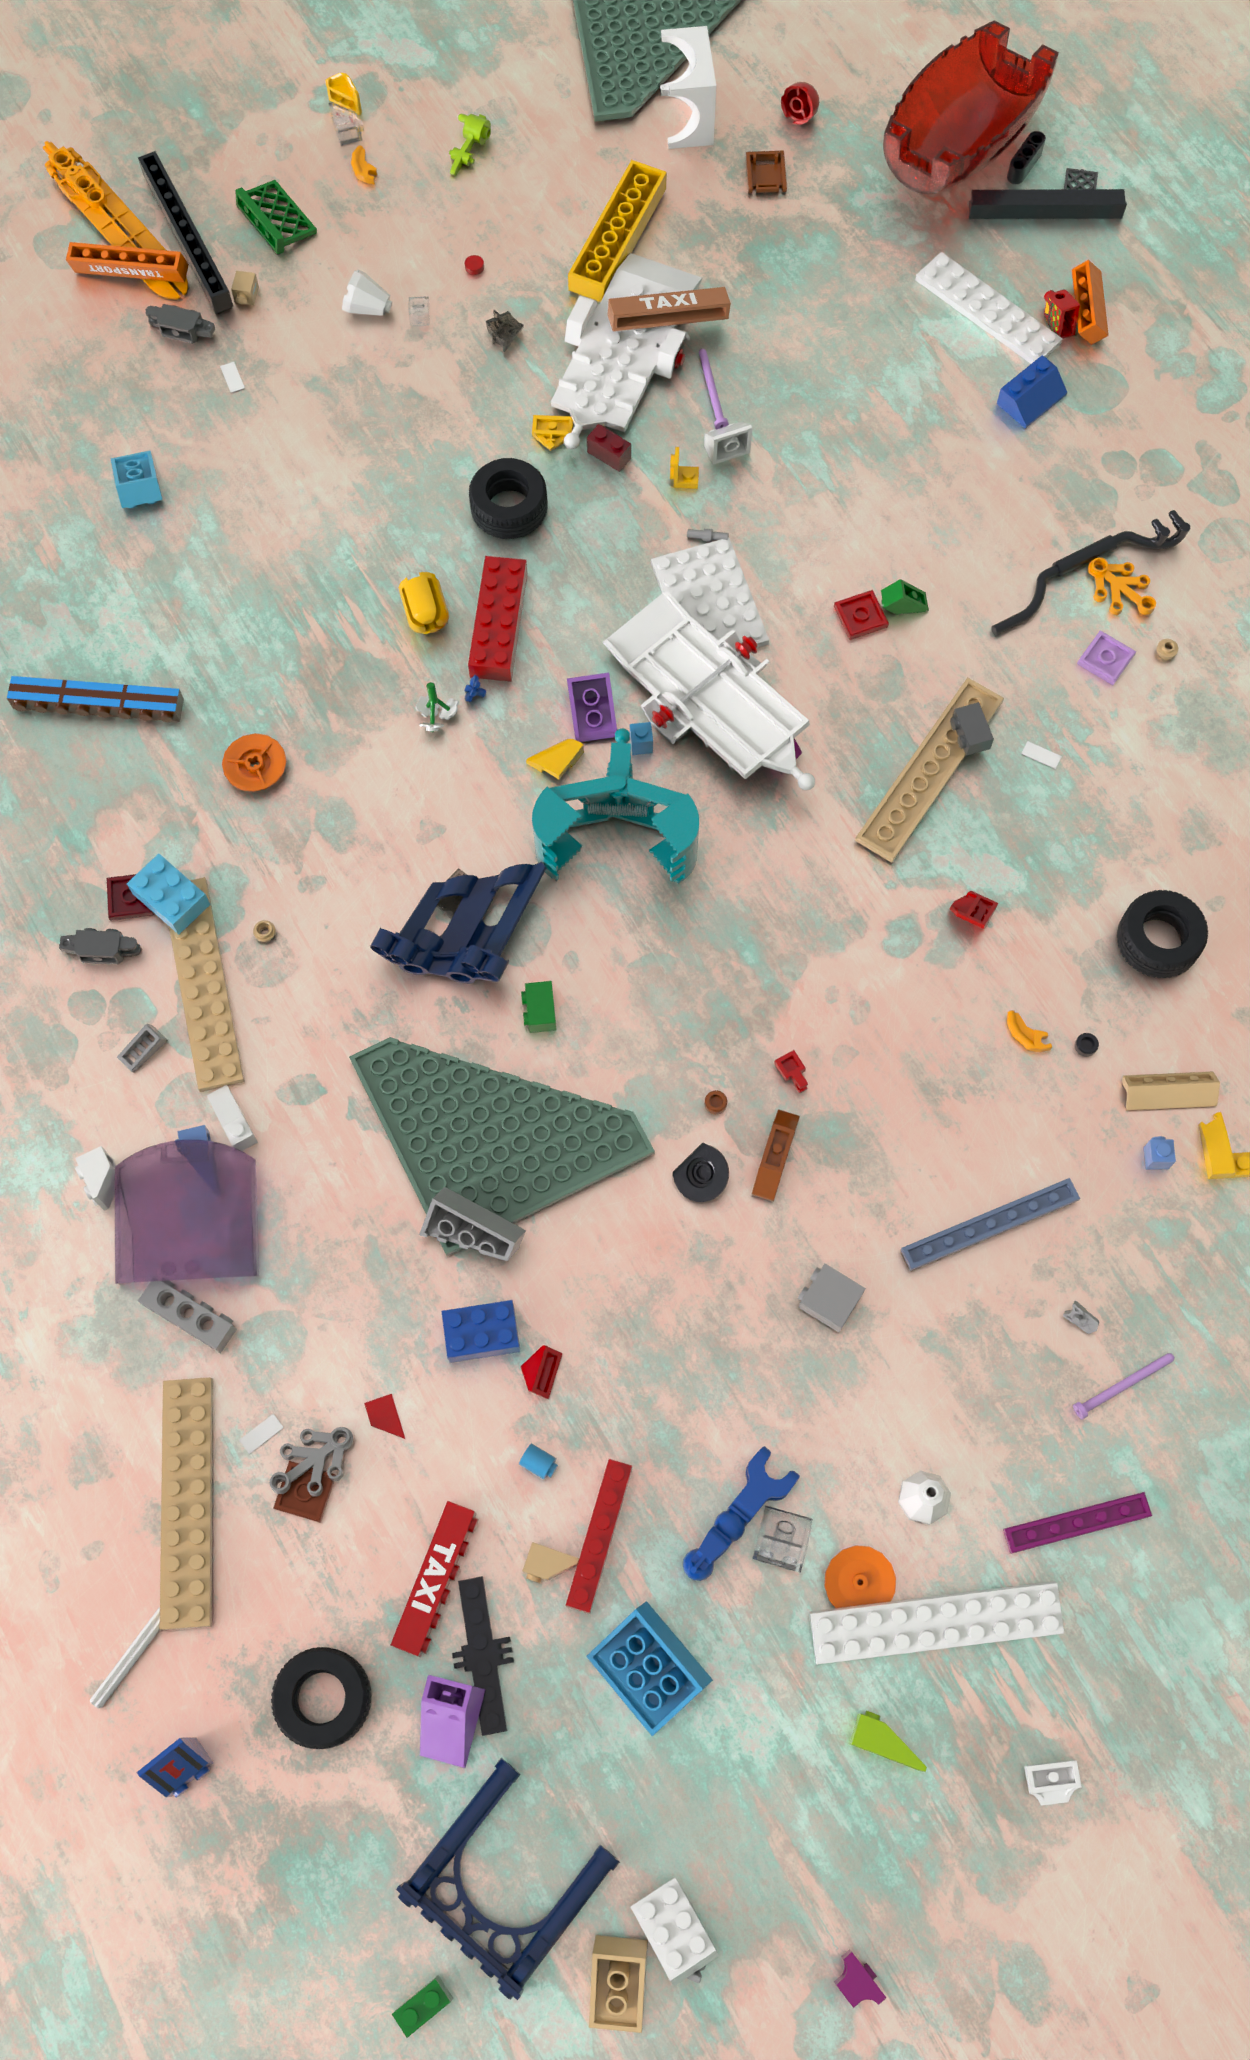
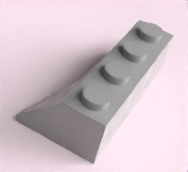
[419,1187,526,1261]

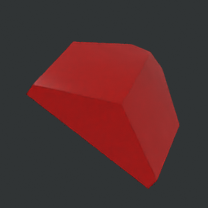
[950,891,998,929]

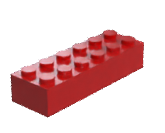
[468,556,528,682]

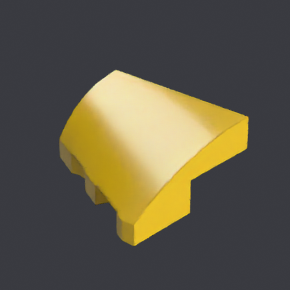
[526,739,584,780]

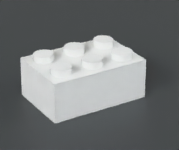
[631,1878,719,1986]

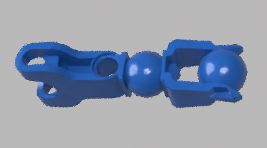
[683,1446,800,1581]

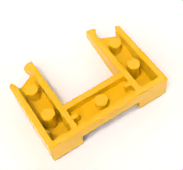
[1198,1112,1250,1179]

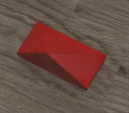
[521,1345,563,1399]

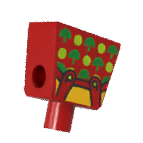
[1044,289,1080,339]

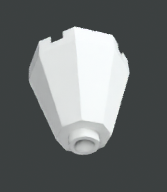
[342,270,392,316]
[898,1471,951,1525]

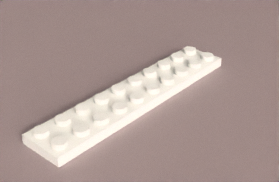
[809,1581,1064,1665]

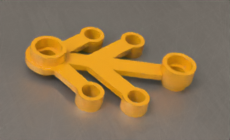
[1088,558,1156,615]

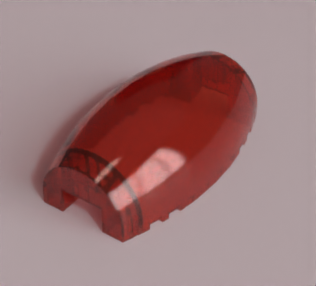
[883,20,1059,195]

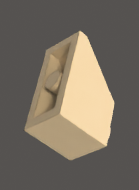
[522,1542,579,1584]

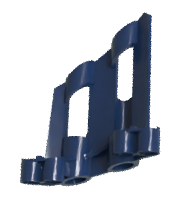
[370,862,547,984]

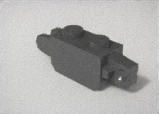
[145,304,215,343]
[59,928,141,964]

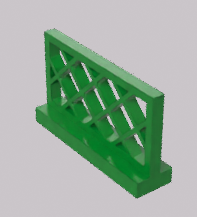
[235,180,317,255]

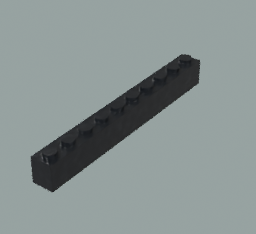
[138,151,234,314]

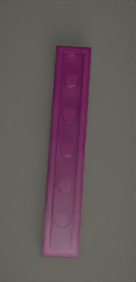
[1003,1492,1152,1554]

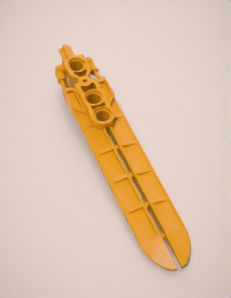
[43,141,188,300]

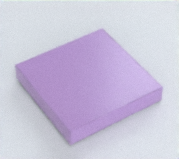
[1077,630,1136,685]

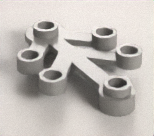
[269,1427,353,1497]

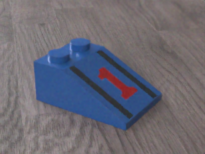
[136,1738,213,1798]

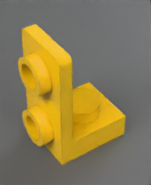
[670,447,699,489]

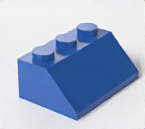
[997,355,1067,428]

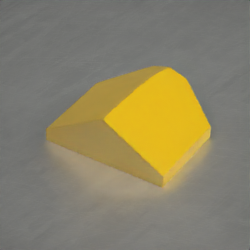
[325,72,362,115]

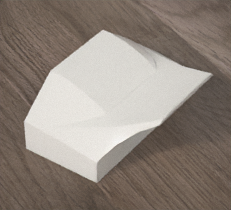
[1024,1760,1082,1806]

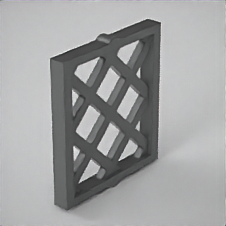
[1064,168,1098,189]

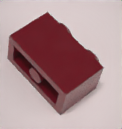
[587,424,631,472]

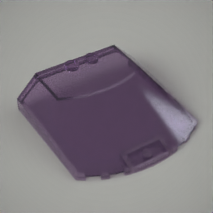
[115,1140,259,1284]

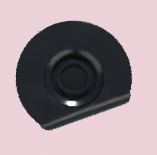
[673,1143,729,1202]

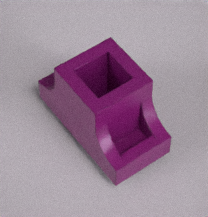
[834,1949,886,2008]

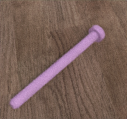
[699,349,729,430]
[1073,1353,1175,1420]

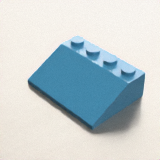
[586,1601,713,1736]

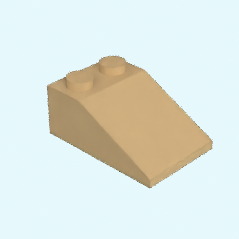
[589,1935,648,2033]

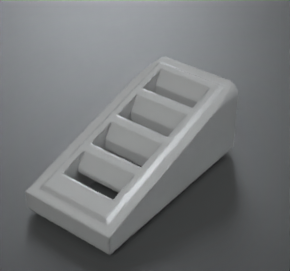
[117,1024,167,1072]

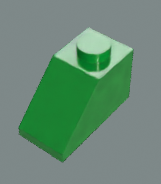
[881,579,929,615]

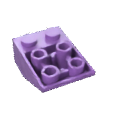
[420,1675,485,1768]

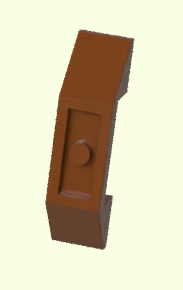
[751,1109,800,1202]

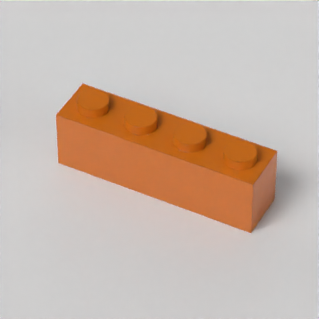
[1072,260,1109,345]

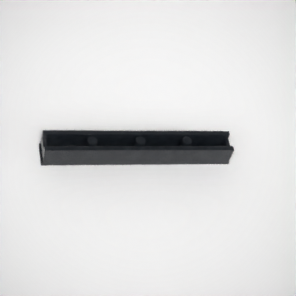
[969,189,1127,219]

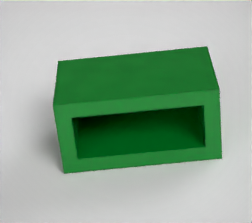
[521,981,556,1033]
[392,1976,453,2038]

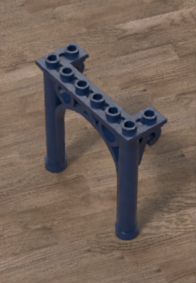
[396,1758,620,2001]

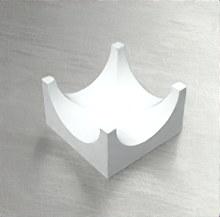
[660,26,716,149]

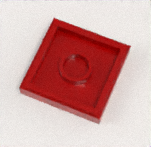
[834,590,889,640]

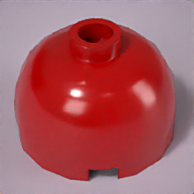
[781,82,820,125]

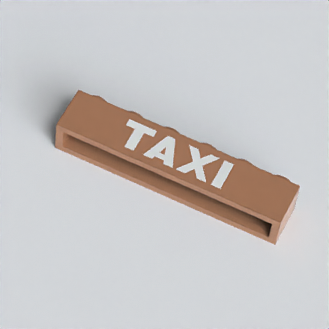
[607,287,731,331]

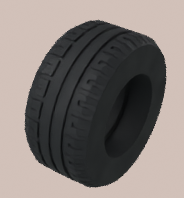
[469,458,548,539]
[1117,890,1208,978]
[271,1647,372,1749]

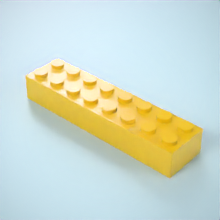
[568,160,667,302]

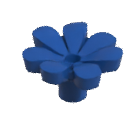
[464,675,486,702]

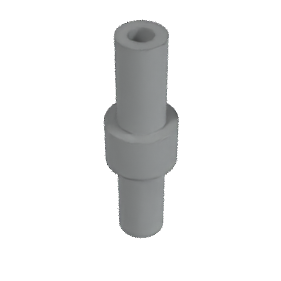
[687,528,729,542]

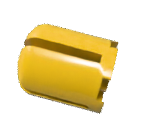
[398,572,449,634]

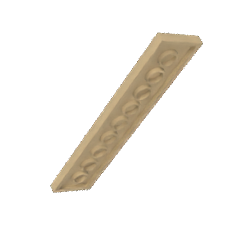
[855,677,1004,863]
[169,877,245,1092]
[160,1377,213,1630]

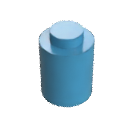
[519,1443,558,1479]

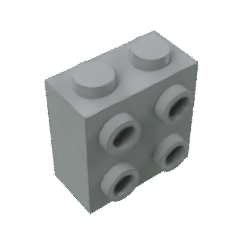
[798,1264,866,1333]

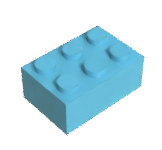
[127,854,211,935]

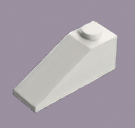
[206,1085,258,1154]

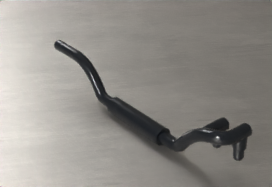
[991,510,1190,636]

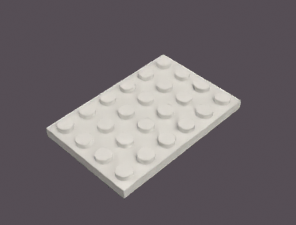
[651,537,769,648]

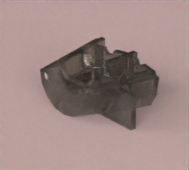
[486,310,524,352]

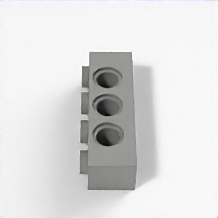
[138,1277,237,1354]

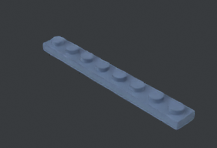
[901,1178,1080,1271]

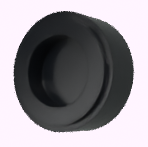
[1075,1033,1099,1057]

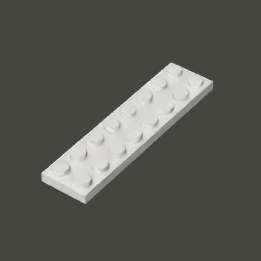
[915,252,1062,364]

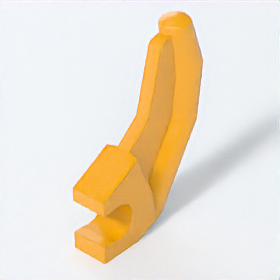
[351,145,377,184]
[1007,1010,1052,1052]

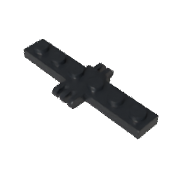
[452,1576,514,1736]

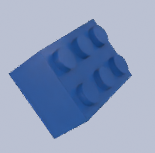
[441,1300,520,1363]

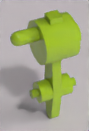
[449,114,491,176]

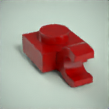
[774,1050,808,1093]

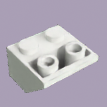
[75,1146,122,1211]

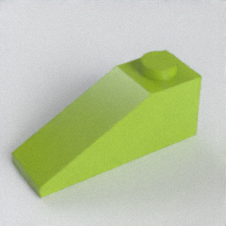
[849,1711,927,1772]

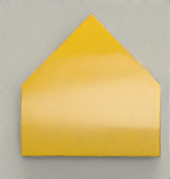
[532,415,573,451]

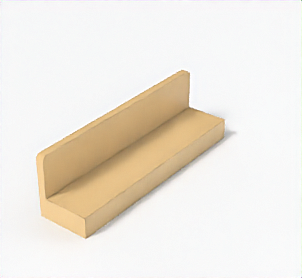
[1122,1071,1220,1110]

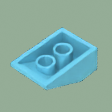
[110,450,162,508]

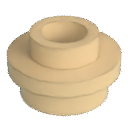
[1157,639,1179,660]
[253,920,276,942]

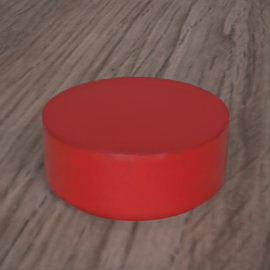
[464,255,484,275]

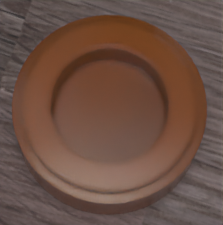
[704,1090,728,1114]

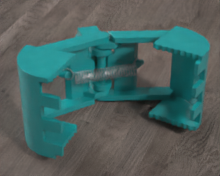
[532,728,699,884]

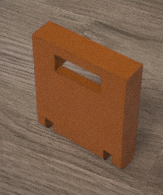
[746,150,787,193]

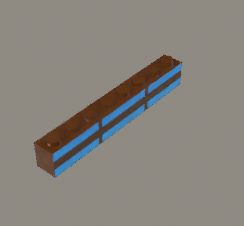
[7,676,184,723]

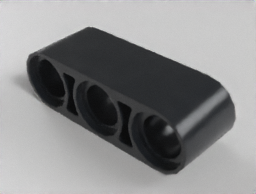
[1007,131,1046,184]

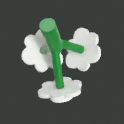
[415,682,459,733]

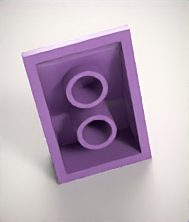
[567,673,617,742]

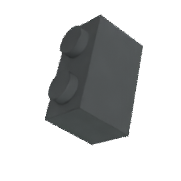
[950,702,994,756]

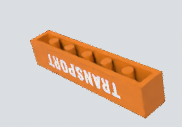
[66,242,189,283]

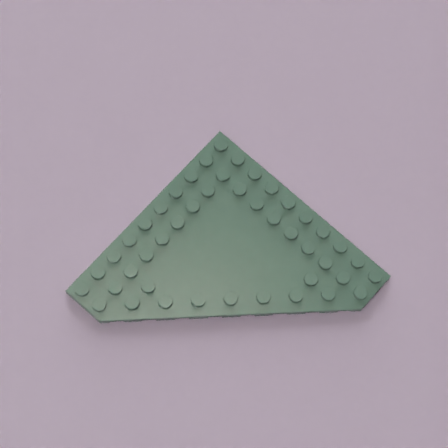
[572,0,741,122]
[349,1037,655,1256]

